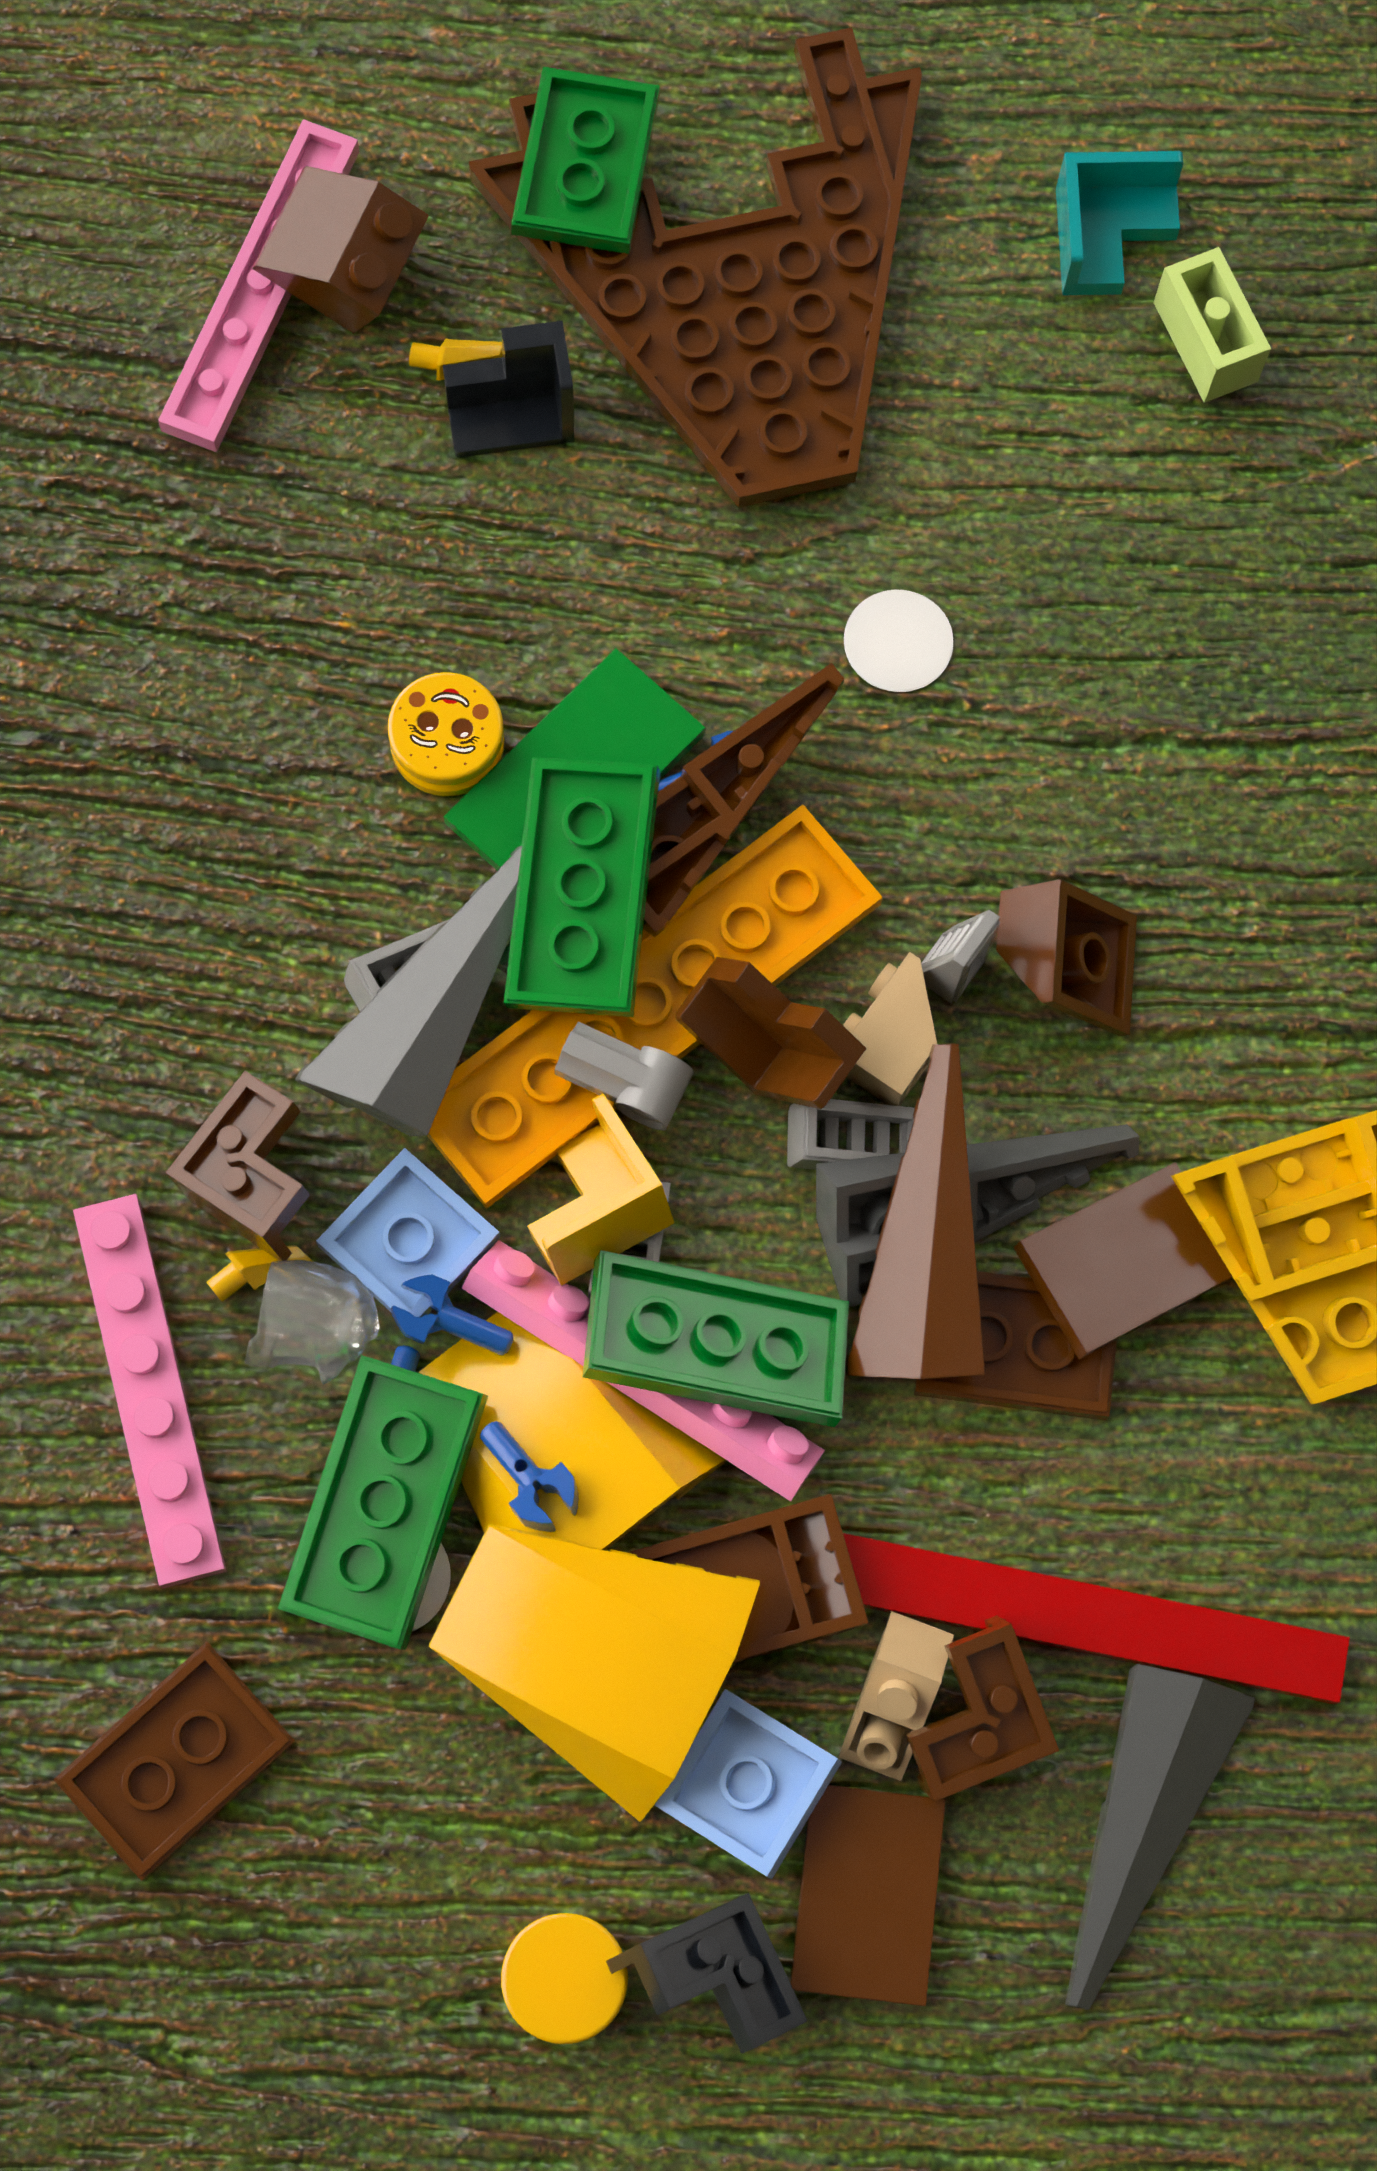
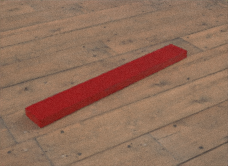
[843,1533,1350,1705]

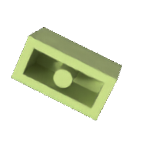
[1153,247,1271,403]

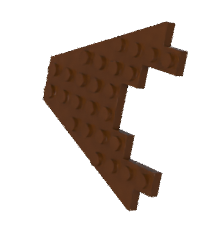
[469,27,922,508]

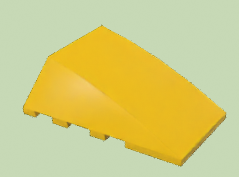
[1171,1110,1377,1404]
[418,1312,727,1550]
[429,1524,760,1822]

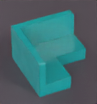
[1056,151,1184,295]

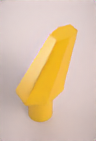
[409,338,503,381]
[206,1245,313,1302]

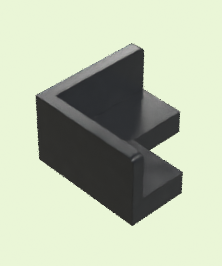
[443,320,575,458]
[606,1893,807,2054]

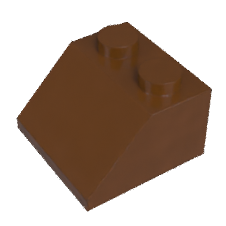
[252,166,429,334]

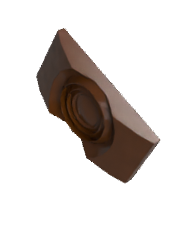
[627,1494,869,1664]

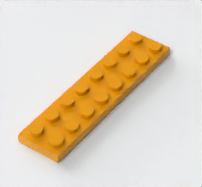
[427,804,883,1209]

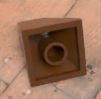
[996,879,1137,1036]

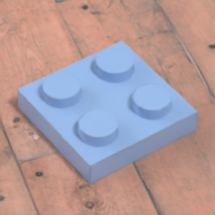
[316,1148,500,1317]
[655,1689,842,1879]

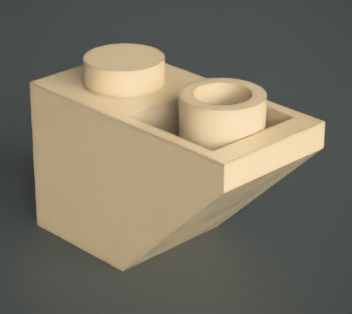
[843,952,937,1106]
[838,1611,954,1781]

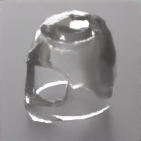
[245,1260,380,1385]

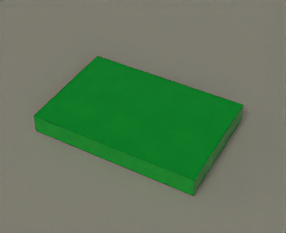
[511,67,660,254]

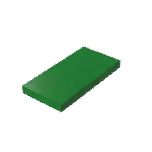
[444,648,706,871]
[503,757,660,1017]
[582,1250,849,1427]
[278,1355,488,1650]

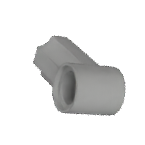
[554,1021,694,1131]

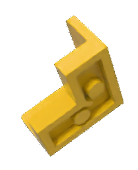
[527,1093,674,1286]

